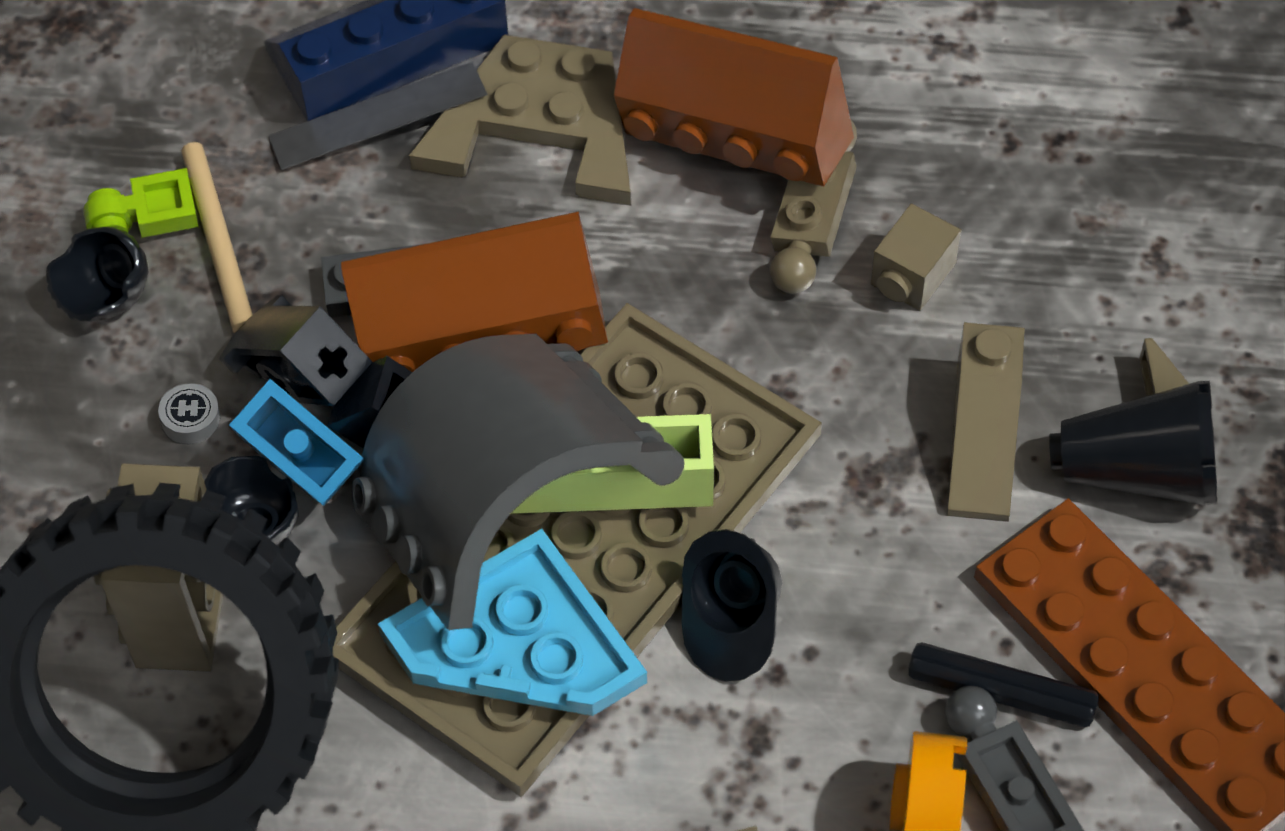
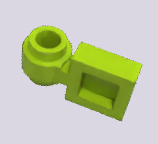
[83,168,199,238]

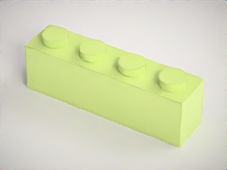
[511,414,714,514]

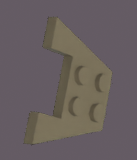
[409,35,631,206]

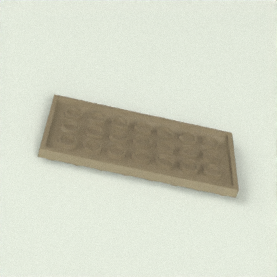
[333,303,822,798]

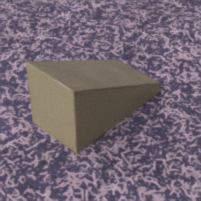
[1139,338,1189,396]

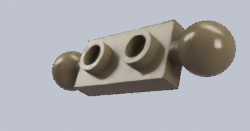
[770,120,857,294]

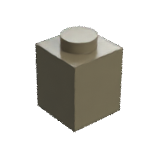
[871,203,961,311]

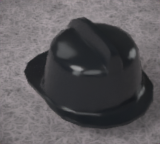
[682,529,782,681]

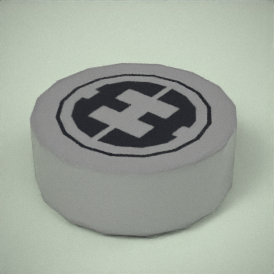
[158,383,220,445]

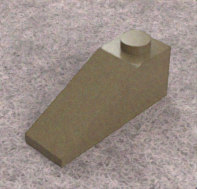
[947,322,1025,522]

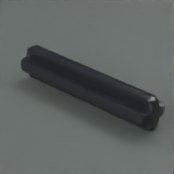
[908,642,1099,727]

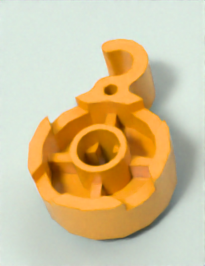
[889,731,967,831]

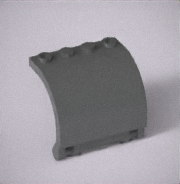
[352,334,684,630]

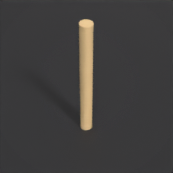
[181,142,253,334]

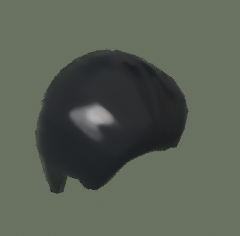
[46,227,149,322]

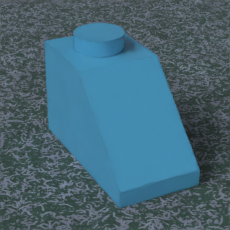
[229,379,364,506]

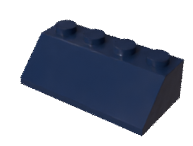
[264,0,508,121]

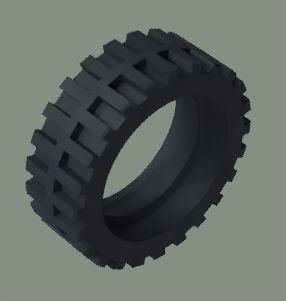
[0,483,339,831]

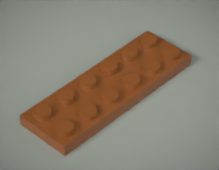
[974,498,1285,831]

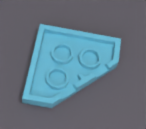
[378,529,647,716]

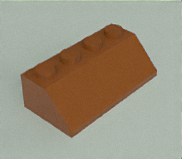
[614,8,854,187]
[341,211,608,372]

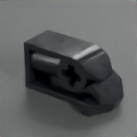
[219,295,372,406]

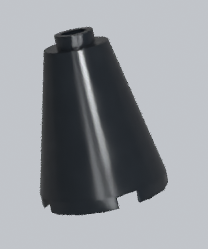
[1049,381,1218,505]

